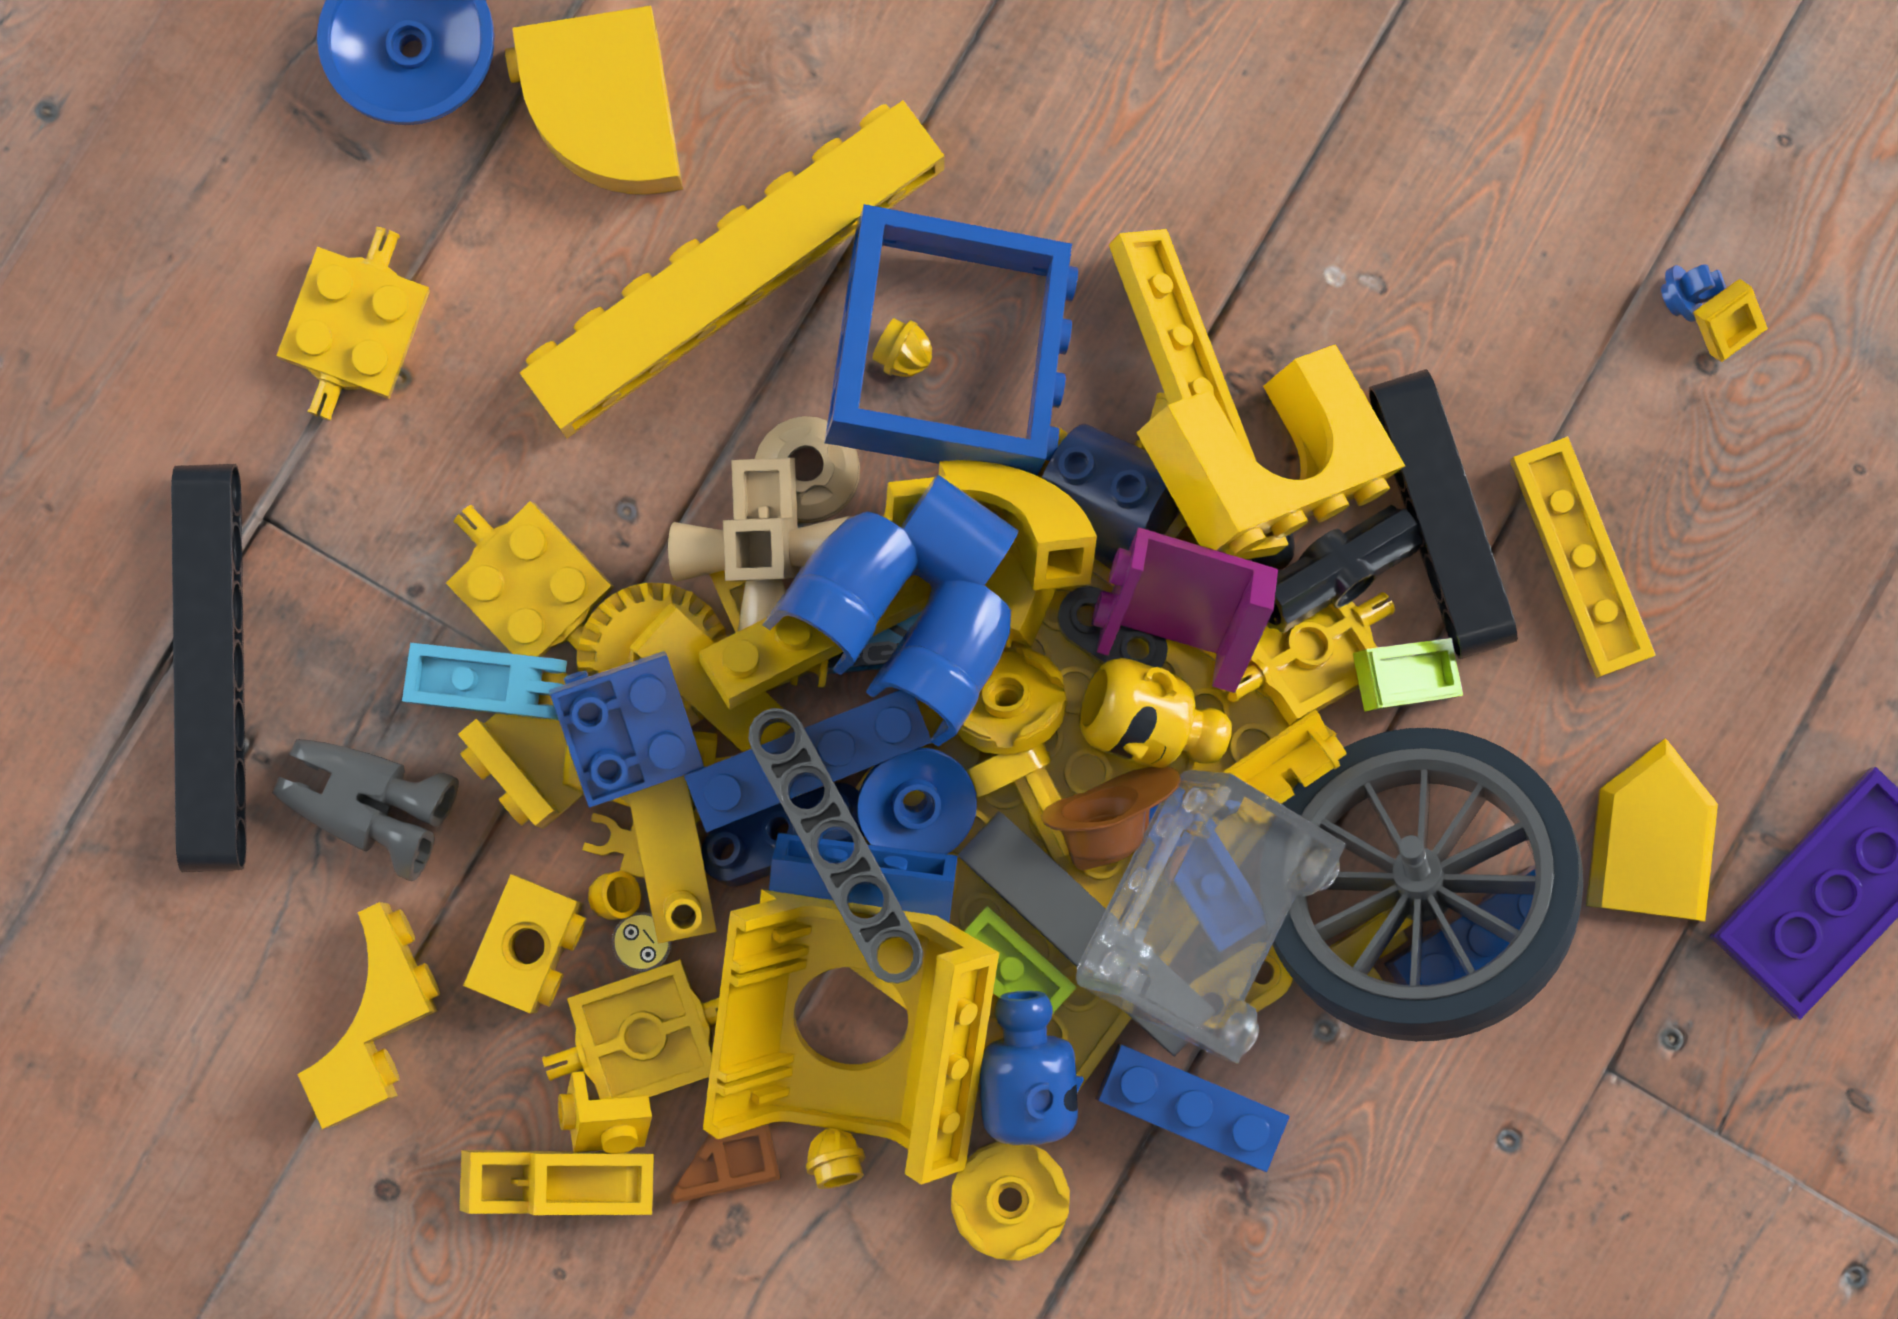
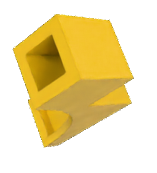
[297,902,440,1129]

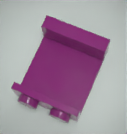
[1091,527,1278,693]

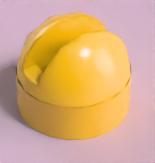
[588,871,641,920]

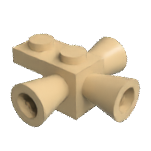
[668,458,851,631]

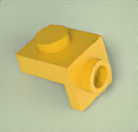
[558,1071,652,1154]

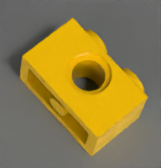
[463,874,587,1014]

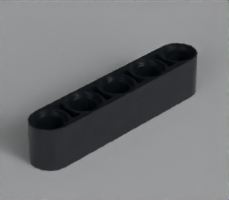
[1368,369,1518,659]

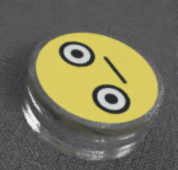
[612,912,673,972]

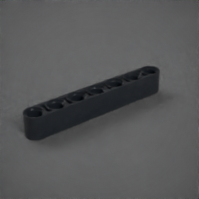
[171,464,247,872]

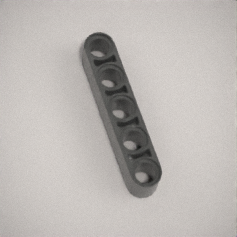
[748,708,923,984]
[958,811,1215,1057]

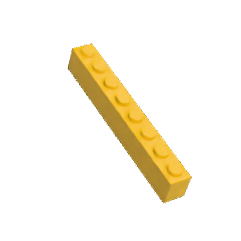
[519,100,945,439]

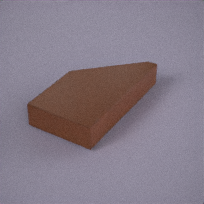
[670,1124,781,1204]

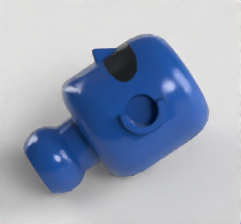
[979,991,1084,1145]

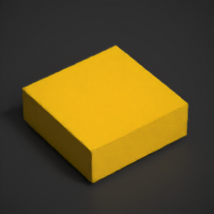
[1693,278,1768,362]

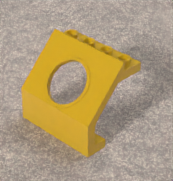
[703,889,999,1185]

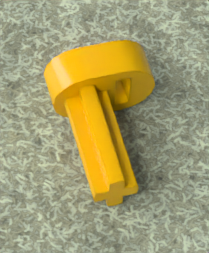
[966,743,1069,860]

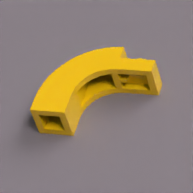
[885,460,1097,591]

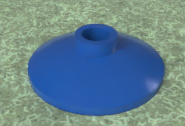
[857,748,977,854]

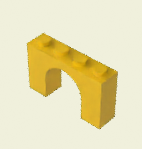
[1136,344,1405,556]

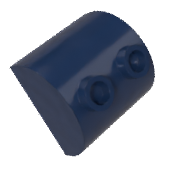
[1042,424,1179,567]

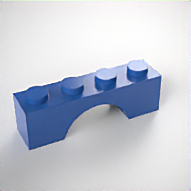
[684,690,932,832]

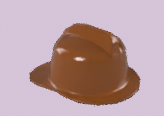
[1041,766,1181,870]

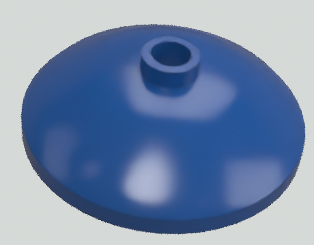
[317,0,495,125]

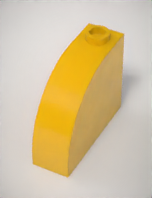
[505,5,683,195]

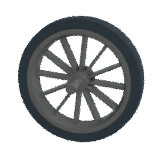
[1260,727,1583,1042]

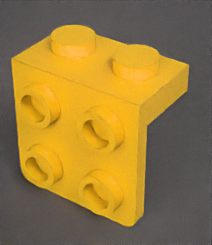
[458,672,584,829]

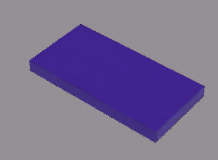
[1709,767,1898,1020]

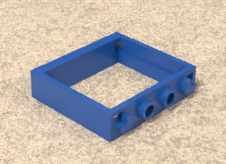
[824,204,1078,476]

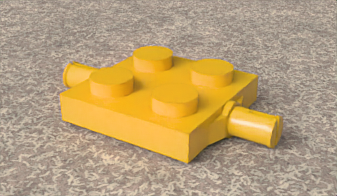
[276,227,430,421]
[446,501,614,657]
[1222,592,1395,726]
[542,960,719,1099]

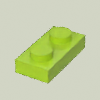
[964,906,1077,1015]

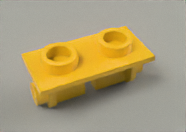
[1216,709,1346,822]

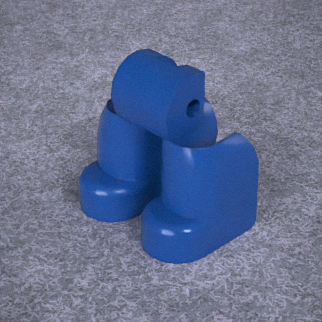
[763,475,1019,746]

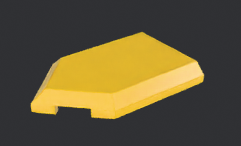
[1586,738,1718,922]

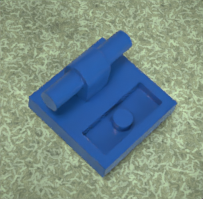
[549,651,704,808]

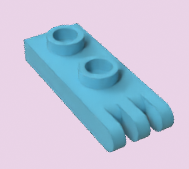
[402,643,567,720]

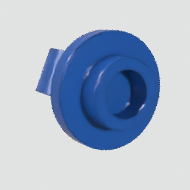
[1661,264,1726,322]

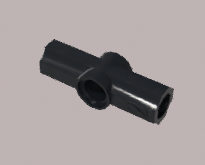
[1267,505,1423,634]

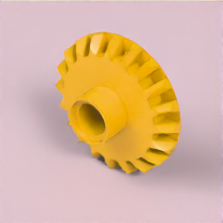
[577,583,727,726]

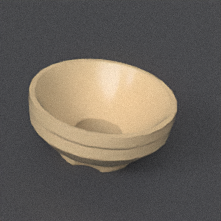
[755,416,860,523]

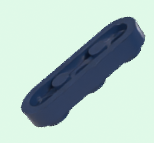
[701,783,864,887]

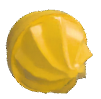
[872,318,932,377]
[806,1128,866,1189]

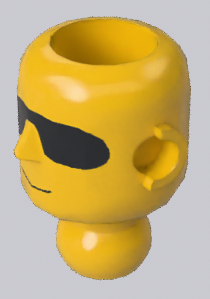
[1079,658,1232,768]

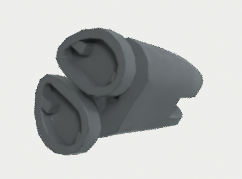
[272,739,459,881]

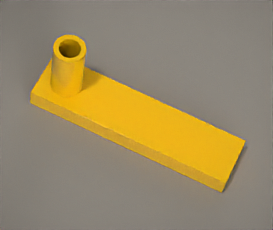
[628,775,717,944]

